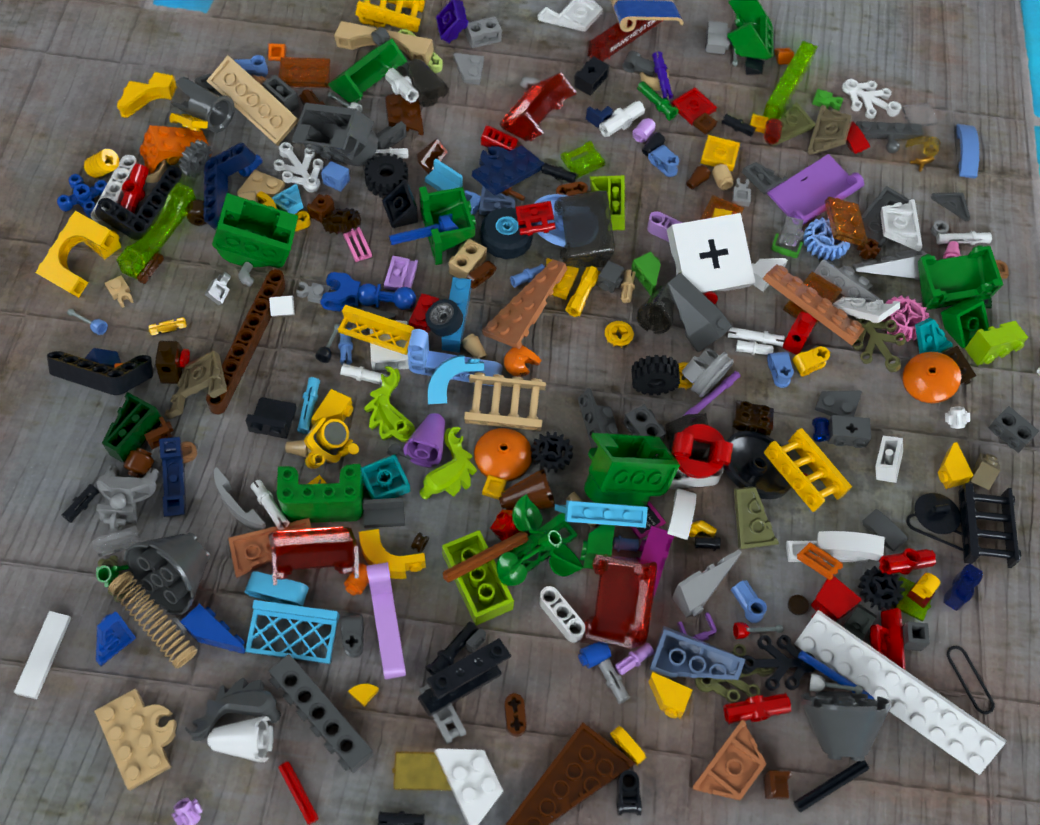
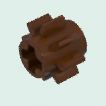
[857,238,881,260]

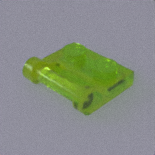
[561,141,605,179]

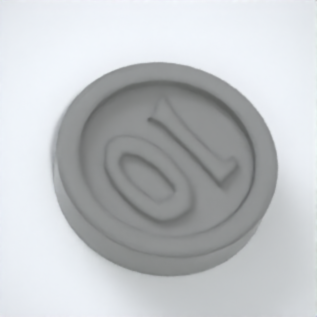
[171,617,188,636]

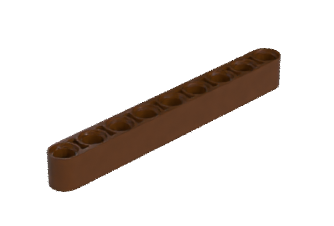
[206,269,286,414]

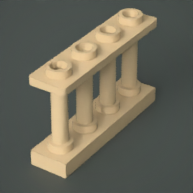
[464,372,546,431]

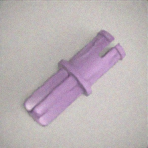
[615,643,654,675]

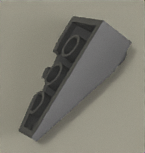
[666,273,733,352]

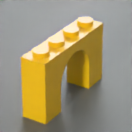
[35,211,118,298]

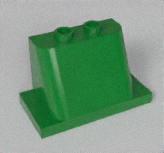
[419,186,476,265]

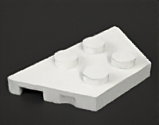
[880,199,922,251]
[435,748,503,825]

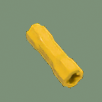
[565,266,601,317]

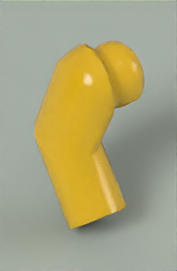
[689,520,717,537]

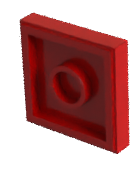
[671,87,717,126]

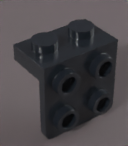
[246,397,297,439]

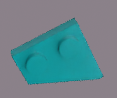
[915,318,953,354]

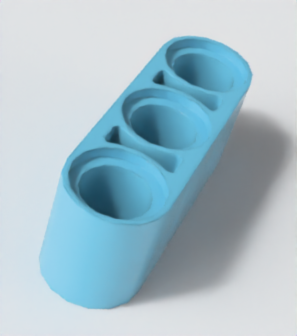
[245,571,309,606]

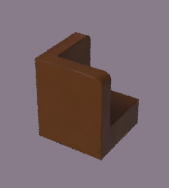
[764,771,791,799]

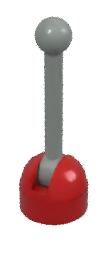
[733,622,784,639]

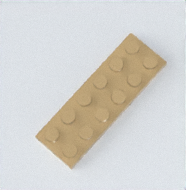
[207,55,299,146]

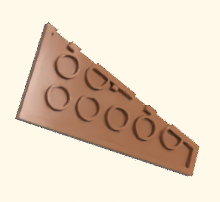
[481,260,568,349]

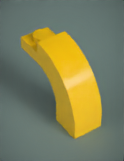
[359,529,426,579]

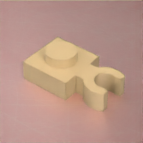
[104,275,134,307]

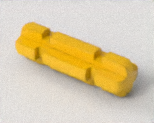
[149,317,187,335]

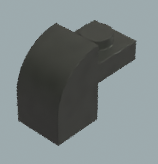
[843,604,877,641]

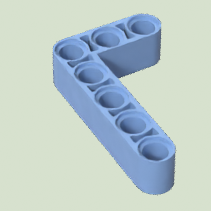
[407,329,503,386]

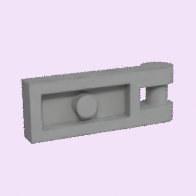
[419,685,466,744]

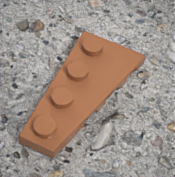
[228,518,314,578]

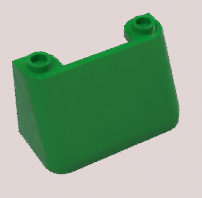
[918,245,1004,310]

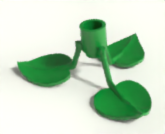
[496,494,583,586]

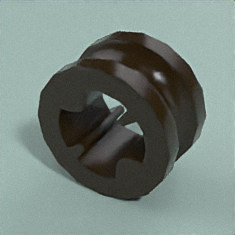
[411,532,429,553]

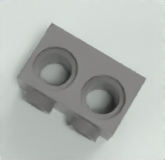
[465,16,502,49]

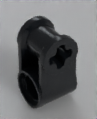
[617,770,642,816]

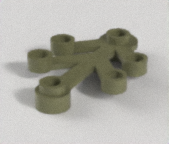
[852,319,906,372]
[695,644,774,703]

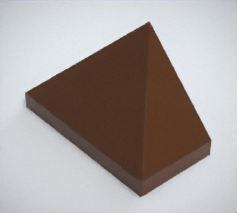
[417,139,448,174]

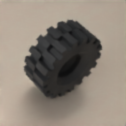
[364,153,408,198]
[631,355,680,396]

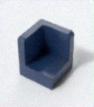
[586,106,613,129]

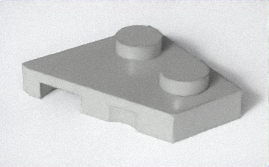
[453,53,484,85]

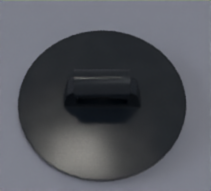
[914,493,961,534]

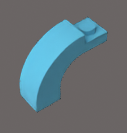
[428,355,484,404]

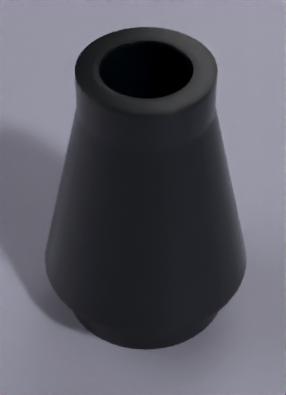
[642,132,665,157]

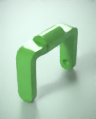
[771,233,803,258]

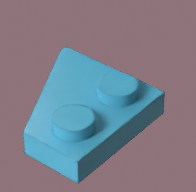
[271,184,304,214]

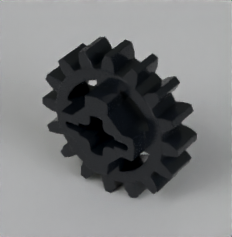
[531,431,573,473]
[858,566,905,611]

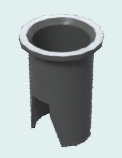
[171,77,235,133]

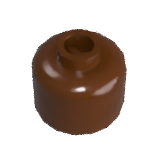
[123,448,154,478]

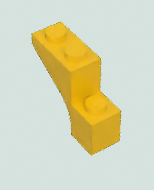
[117,72,177,118]

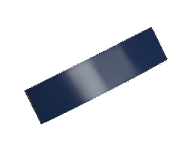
[159,437,186,517]

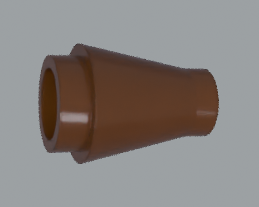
[686,165,711,190]

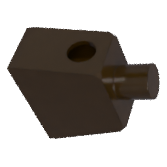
[155,341,183,384]

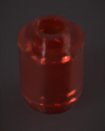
[764,118,783,144]

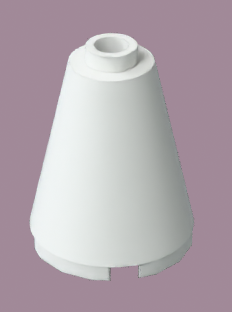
[208,716,273,762]

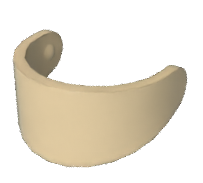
[640,69,669,91]
[145,160,167,183]

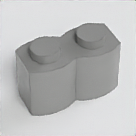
[705,21,730,54]

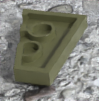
[765,102,816,146]
[734,486,779,549]

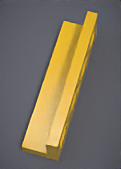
[338,305,414,355]

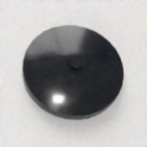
[723,431,792,499]

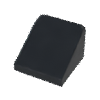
[745,58,765,75]

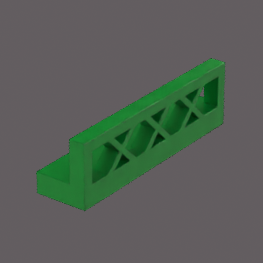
[509,513,578,573]

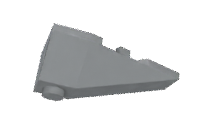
[852,249,927,280]
[672,550,742,618]

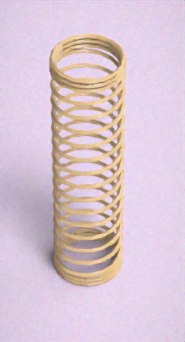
[108,571,198,668]

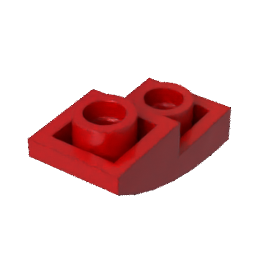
[846,122,870,154]

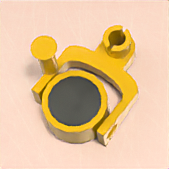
[304,417,359,469]

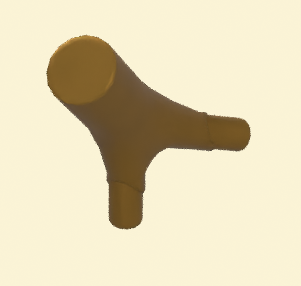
[910,155,934,172]

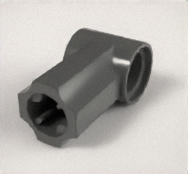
[622,51,655,76]

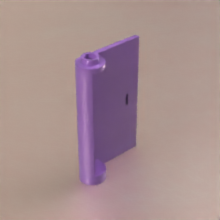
[767,154,864,227]

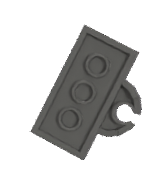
[850,186,916,248]

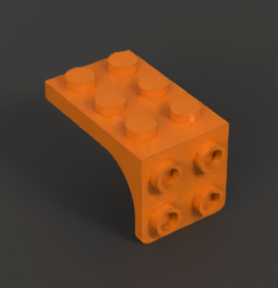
[140,125,212,174]

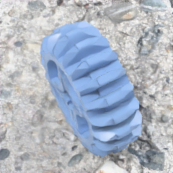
[803,217,852,261]

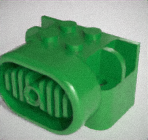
[212,193,298,268]

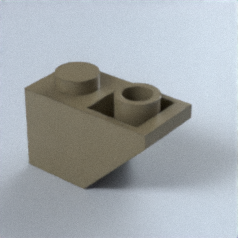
[970,453,1001,490]

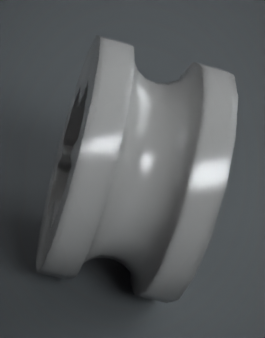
[931,220,949,237]

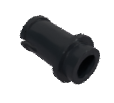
[695,535,721,551]

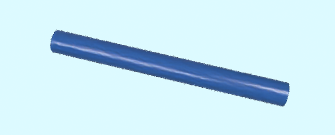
[798,651,875,699]

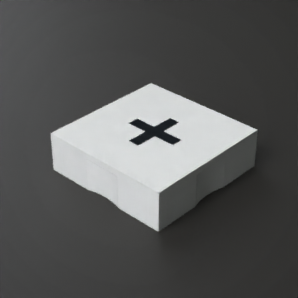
[667,213,756,294]

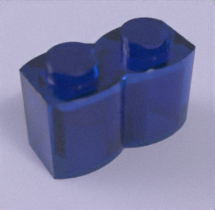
[943,563,983,611]

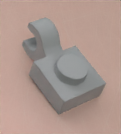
[204,272,231,305]

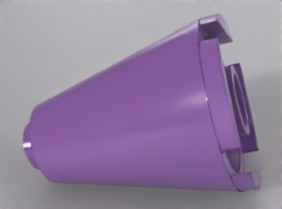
[403,413,445,467]

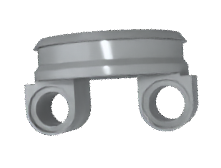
[682,348,734,397]

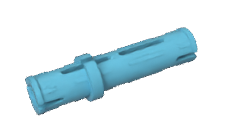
[297,377,320,434]

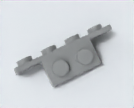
[814,259,881,302]

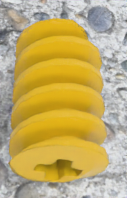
[84,149,119,178]

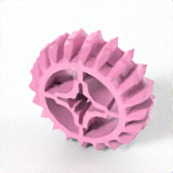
[882,295,929,342]

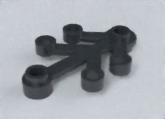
[741,635,816,691]

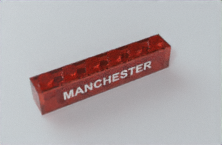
[588,20,664,61]

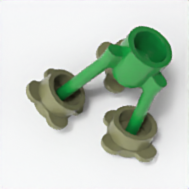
[96,555,132,603]

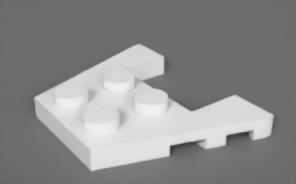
[538,0,603,32]

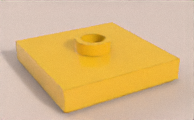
[700,135,740,171]

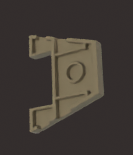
[164,351,227,419]

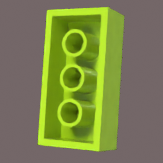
[442,530,514,626]

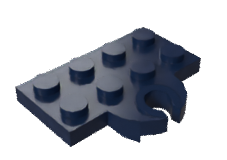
[472,145,545,196]

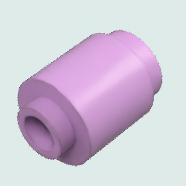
[632,118,656,143]

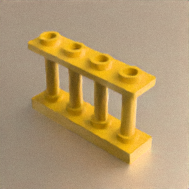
[355,0,425,33]
[764,428,852,512]

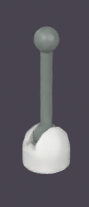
[328,92,362,112]
[809,674,863,694]

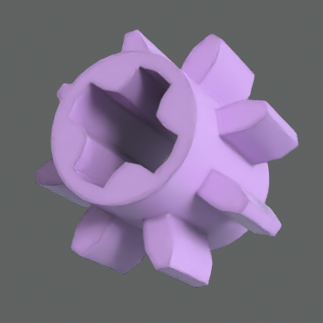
[172,798,203,825]

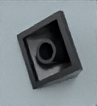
[382,179,418,228]

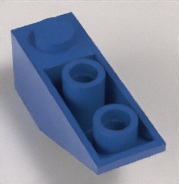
[180,604,245,654]

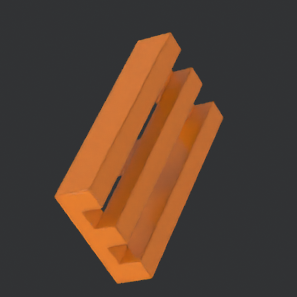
[797,542,843,580]

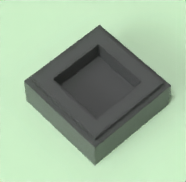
[466,628,486,653]

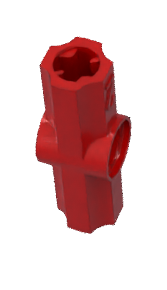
[120,164,149,213]
[879,548,936,575]
[723,693,791,725]

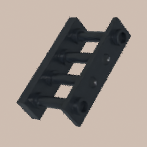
[958,483,1021,568]
[418,638,511,717]

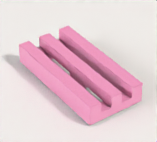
[343,227,372,263]

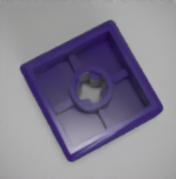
[436,0,469,43]

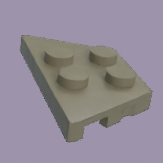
[808,105,852,155]

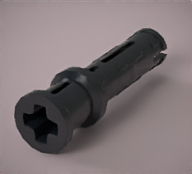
[425,621,479,675]

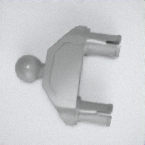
[97,465,160,510]

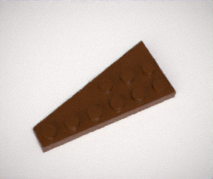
[505,722,636,825]

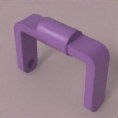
[677,612,716,641]

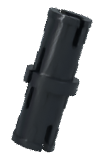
[722,113,756,137]
[542,163,577,183]
[61,484,99,523]
[378,811,425,825]

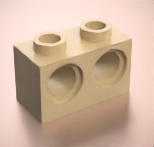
[448,239,487,279]

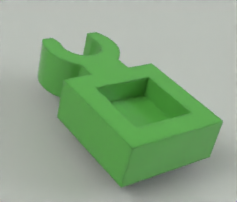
[812,89,843,111]

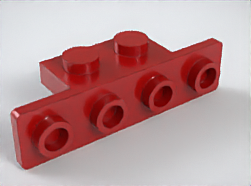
[869,608,906,670]

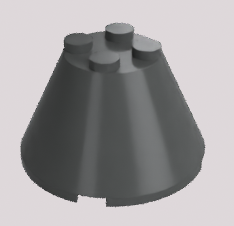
[124,533,210,615]
[801,691,891,761]

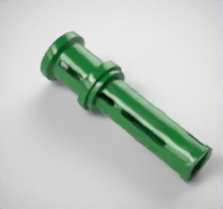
[637,81,679,121]

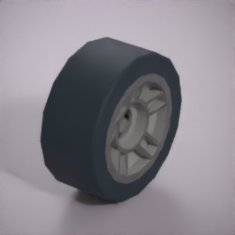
[426,299,463,337]

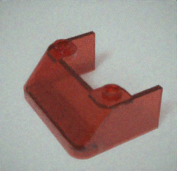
[499,72,577,142]
[268,527,359,585]

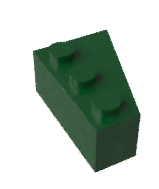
[102,392,161,463]

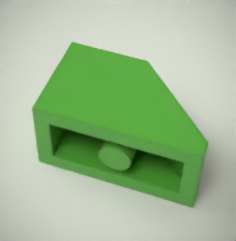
[631,252,661,296]

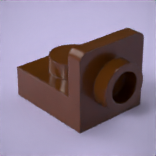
[144,416,174,450]

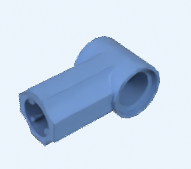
[234,55,268,77]
[731,580,767,623]

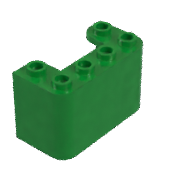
[277,464,364,523]

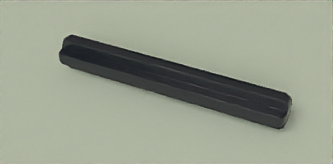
[794,760,869,812]

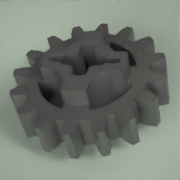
[179,140,212,178]

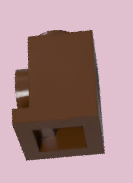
[307,194,335,223]

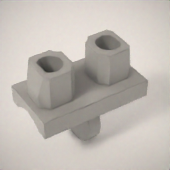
[96,498,138,530]

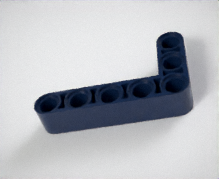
[204,143,256,230]

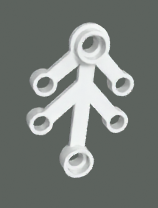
[842,79,901,119]
[274,142,323,192]

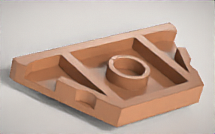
[692,719,766,800]

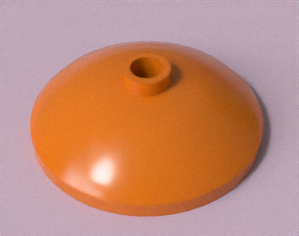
[903,352,961,403]
[474,428,532,482]

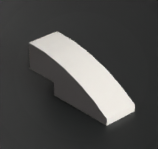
[817,531,885,561]

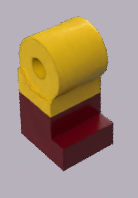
[906,573,941,608]

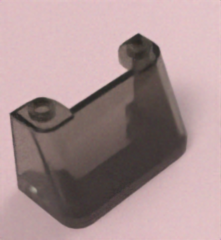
[554,190,615,268]

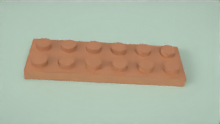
[763,264,865,345]

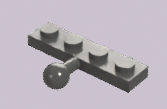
[856,121,924,154]

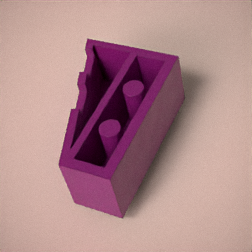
[627,526,674,603]

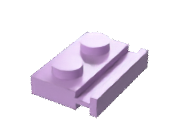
[384,256,418,291]

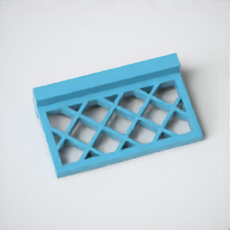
[554,500,648,528]
[245,600,340,664]

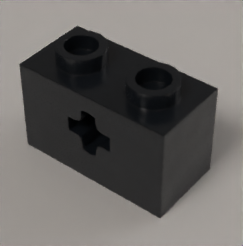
[574,56,610,96]

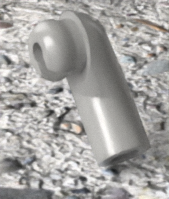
[520,77,545,91]
[238,262,254,287]

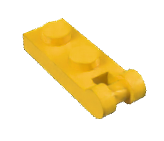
[169,113,208,131]

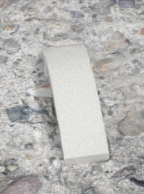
[667,488,696,540]

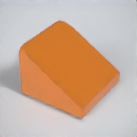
[268,43,286,61]
[774,48,794,65]

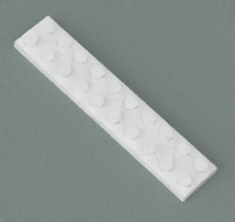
[794,610,1006,775]

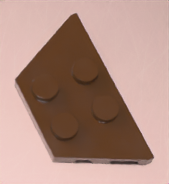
[385,84,424,135]

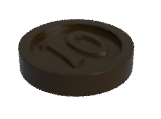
[788,595,809,615]

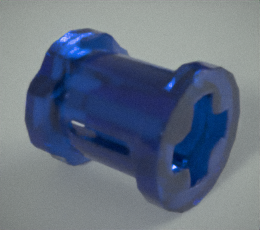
[812,417,830,442]

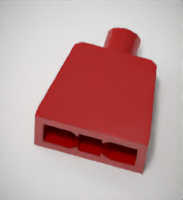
[782,311,817,355]
[811,575,862,622]

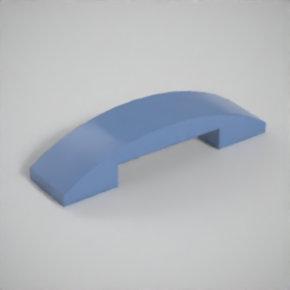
[956,124,979,179]

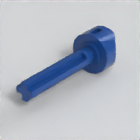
[389,214,458,245]

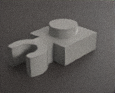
[732,178,751,207]
[296,282,331,304]

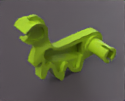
[364,366,416,443]
[420,427,477,499]

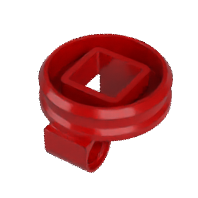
[671,424,733,479]

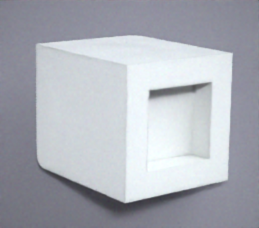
[269,296,295,317]

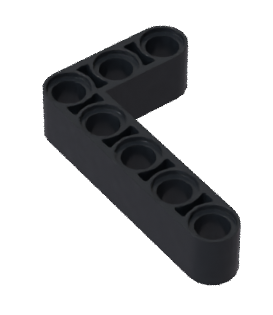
[95,166,182,240]
[47,351,153,395]

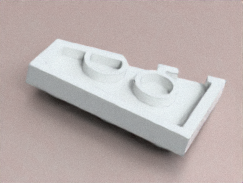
[832,297,900,323]

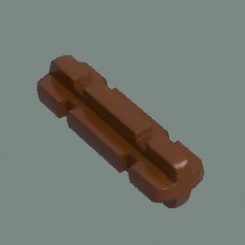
[137,252,164,284]

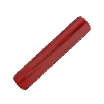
[279,761,318,825]

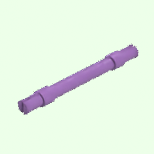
[678,371,740,426]

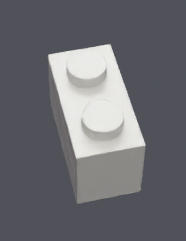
[876,436,903,483]

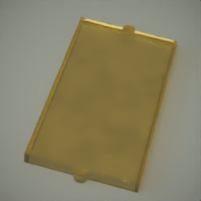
[392,752,452,791]

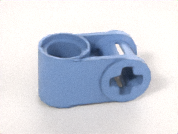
[648,145,679,177]
[767,351,794,388]

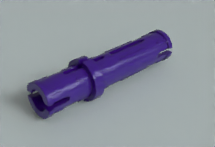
[652,52,673,100]

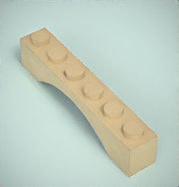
[334,21,434,66]

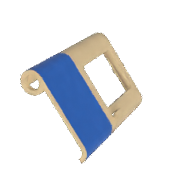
[610,0,684,32]

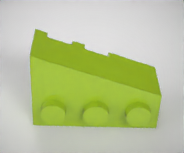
[590,175,625,231]
[965,321,1028,366]

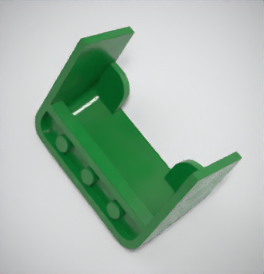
[727,0,773,60]
[328,39,407,103]

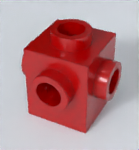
[490,509,521,541]

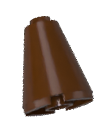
[499,469,555,510]

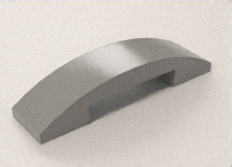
[213,467,267,531]

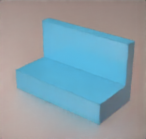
[425,159,463,191]

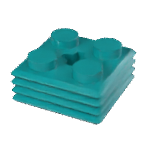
[361,454,411,500]

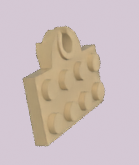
[95,689,177,791]

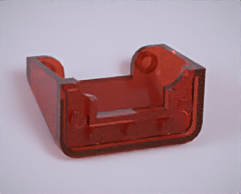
[585,554,657,649]

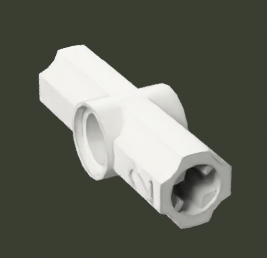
[385,68,419,103]
[599,101,645,137]

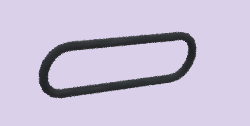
[906,513,964,551]
[947,646,995,714]

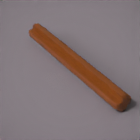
[442,531,529,582]

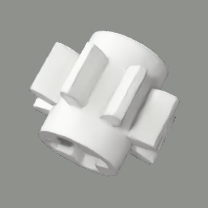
[945,406,970,429]

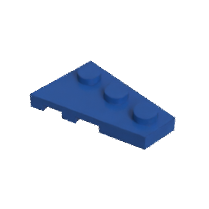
[96,611,136,666]

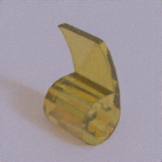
[905,136,940,157]

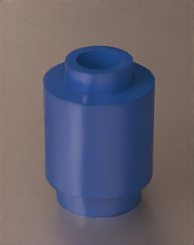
[578,641,611,669]

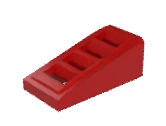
[481,125,518,151]

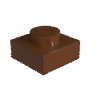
[693,113,717,135]

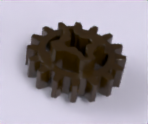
[322,208,361,234]

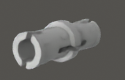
[598,659,630,704]

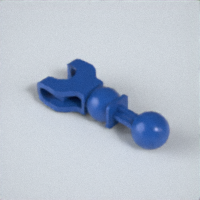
[320,272,416,311]

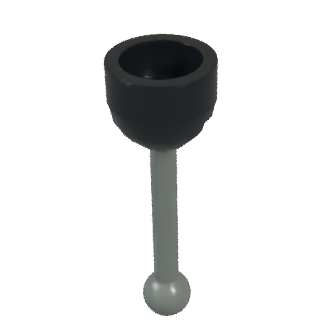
[315,324,340,363]

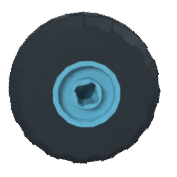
[480,207,533,259]

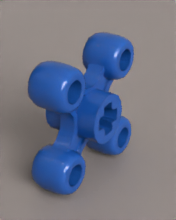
[57,174,107,218]

